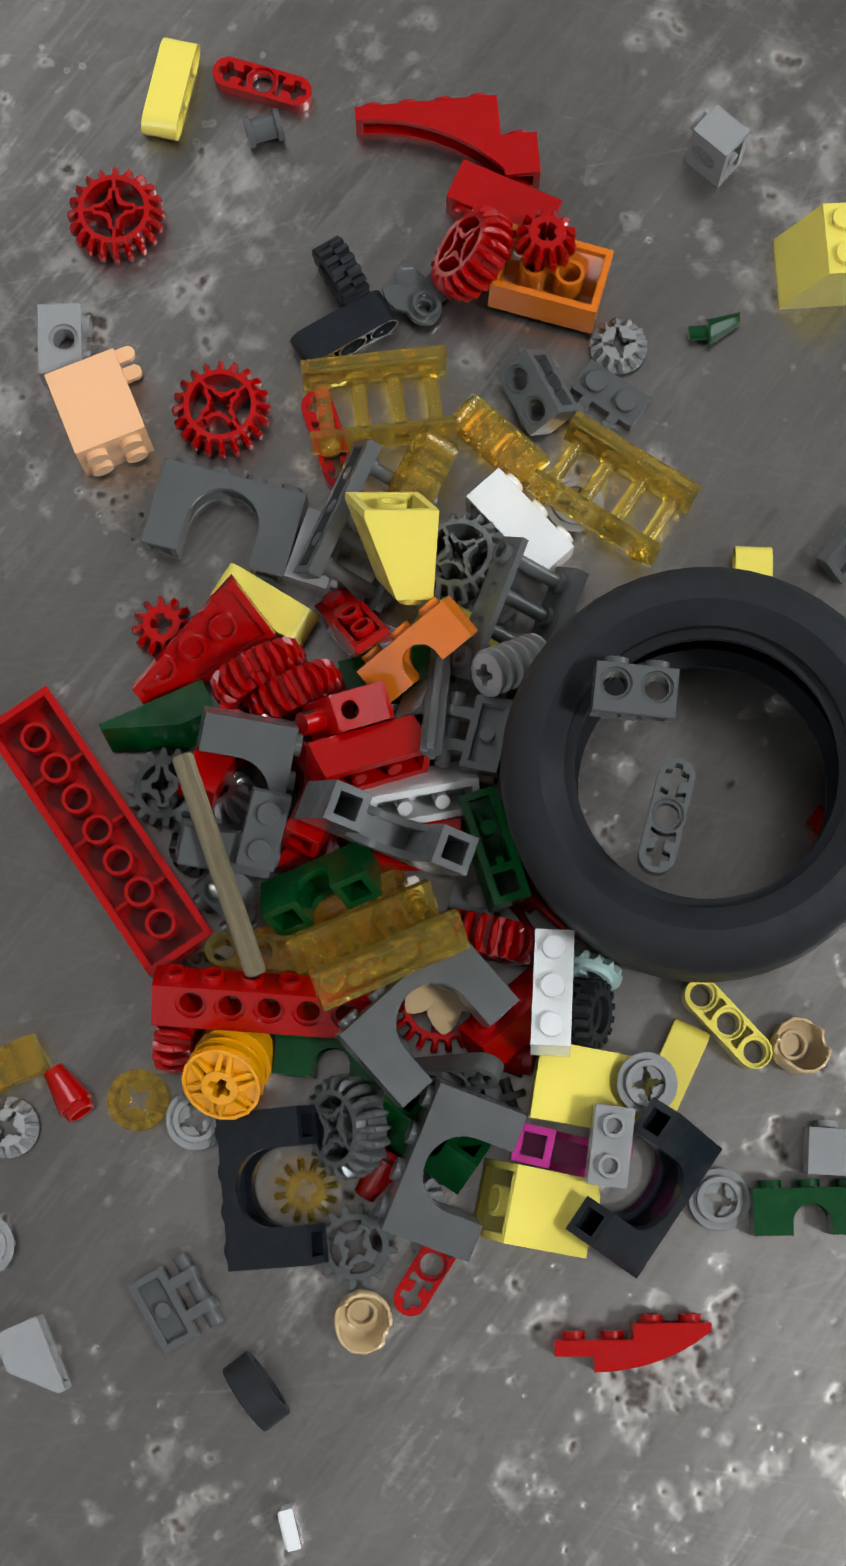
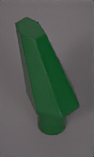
[688,312,740,345]

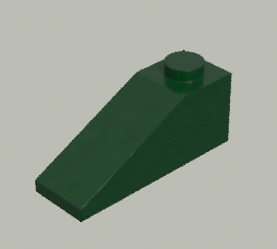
[99,679,214,752]
[458,785,532,913]

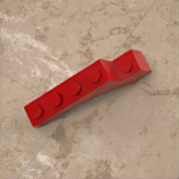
[354,93,541,188]

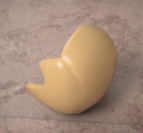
[770,1016,832,1075]
[333,1289,392,1355]

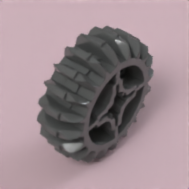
[433,511,504,609]
[309,1073,391,1180]

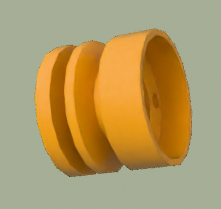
[181,1029,275,1120]

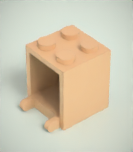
[44,346,154,477]

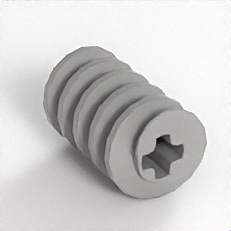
[471,633,547,697]

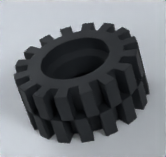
[312,235,370,307]
[571,977,615,1049]

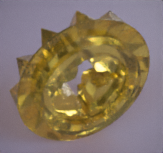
[107,1069,169,1131]

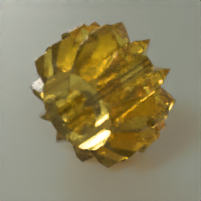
[274,1157,339,1224]

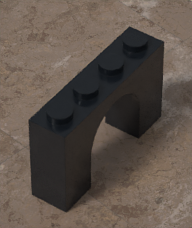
[565,1097,722,1279]
[215,1105,329,1272]

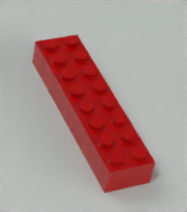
[0,686,218,978]

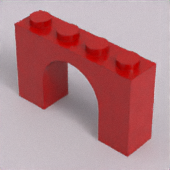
[177,705,329,859]

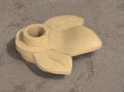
[405,985,470,1035]

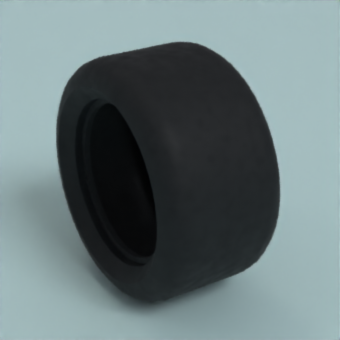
[500,567,846,983]

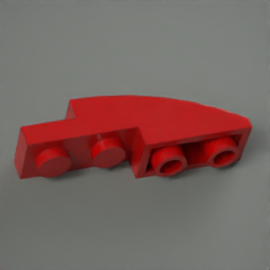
[314,587,390,657]
[552,1313,712,1373]

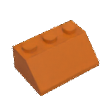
[488,223,614,334]

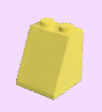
[773,202,846,310]
[345,492,439,605]
[527,1044,635,1129]
[474,1158,600,1259]

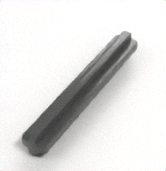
[420,648,453,759]

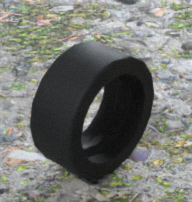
[223,1351,290,1431]

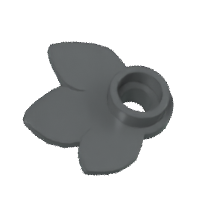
[382,261,448,326]

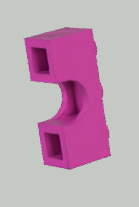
[509,1123,633,1177]

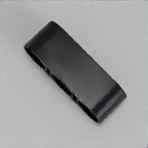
[290,290,398,374]

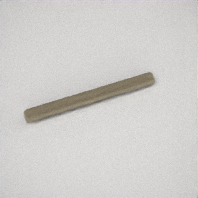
[172,752,266,977]

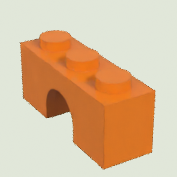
[357,595,478,702]

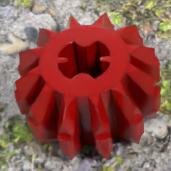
[515,208,577,274]
[131,596,191,658]
[151,1026,202,1074]

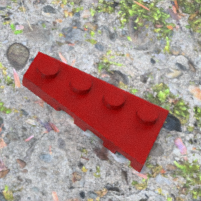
[132,574,276,704]

